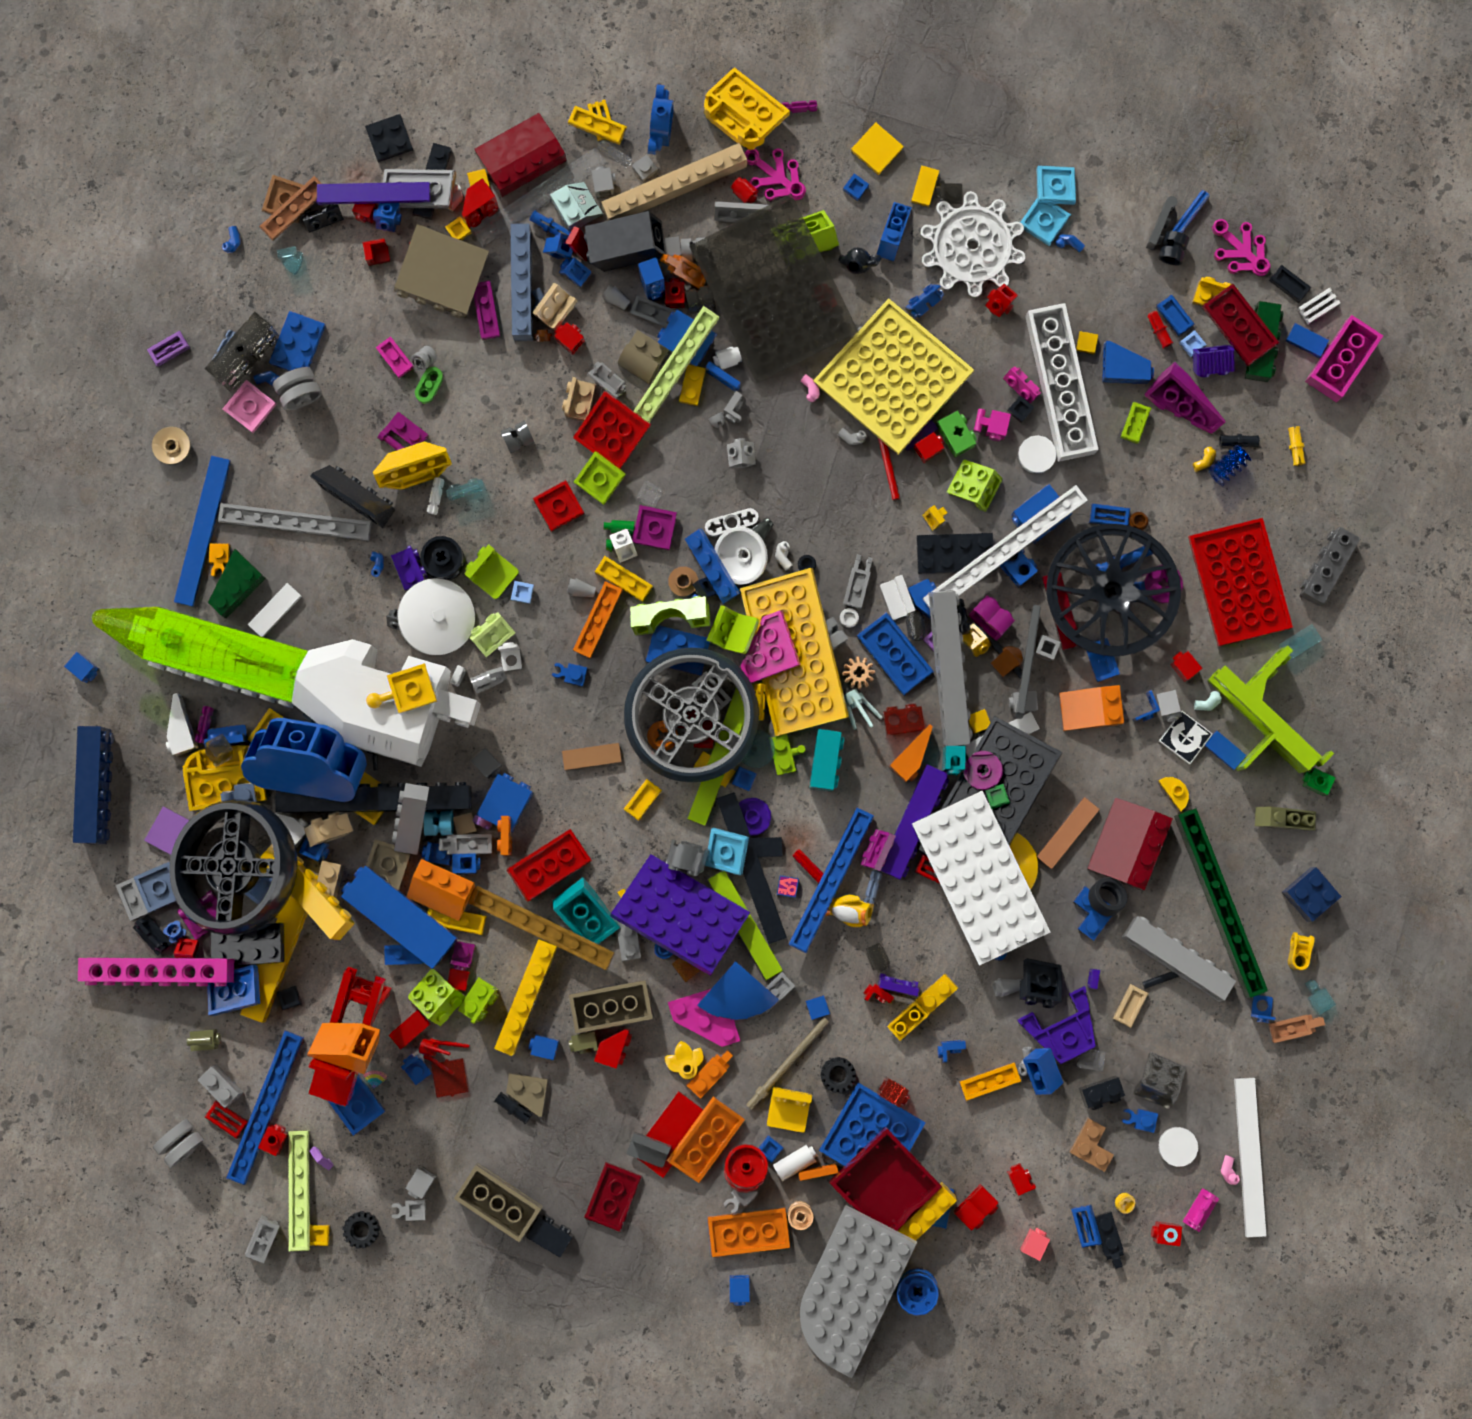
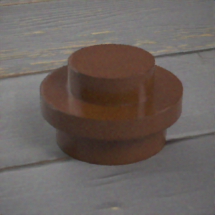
[533,330,552,342]
[1129,512,1148,530]

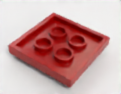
[573,391,652,469]

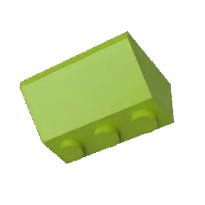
[771,210,839,265]

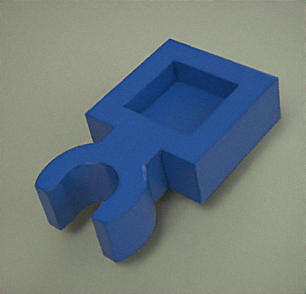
[552,663,588,687]
[1121,1109,1158,1133]

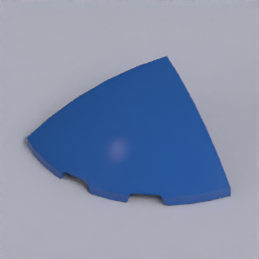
[697,961,779,1020]

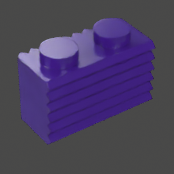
[1193,345,1234,377]

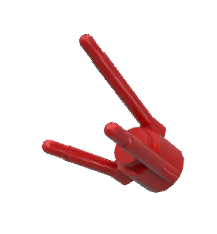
[419,1038,470,1075]

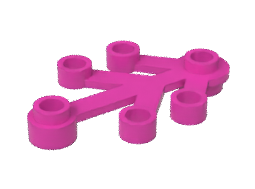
[745,148,806,201]
[1212,219,1270,276]

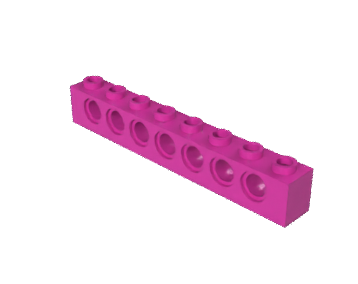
[78,958,234,986]

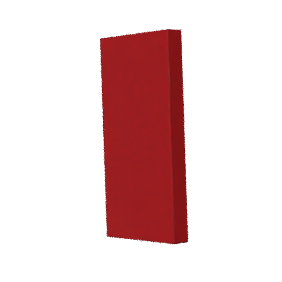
[506,829,592,902]
[637,1091,704,1178]

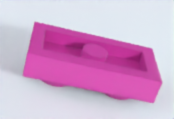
[375,336,414,378]

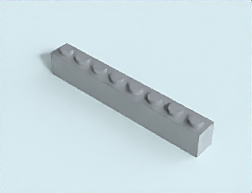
[928,590,972,746]

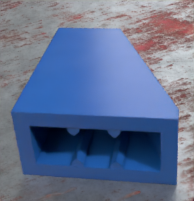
[1102,341,1154,384]

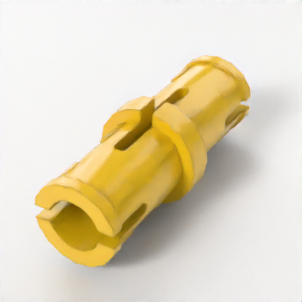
[1288,426,1306,466]

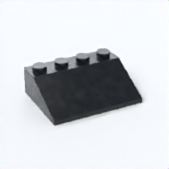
[310,465,395,529]

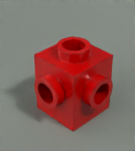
[985,284,1018,317]

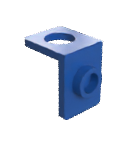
[1132,690,1160,722]
[1251,995,1276,1023]

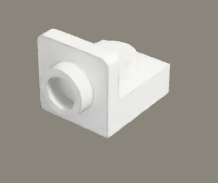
[610,529,638,563]

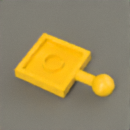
[366,663,437,714]

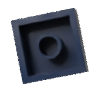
[1282,867,1342,922]

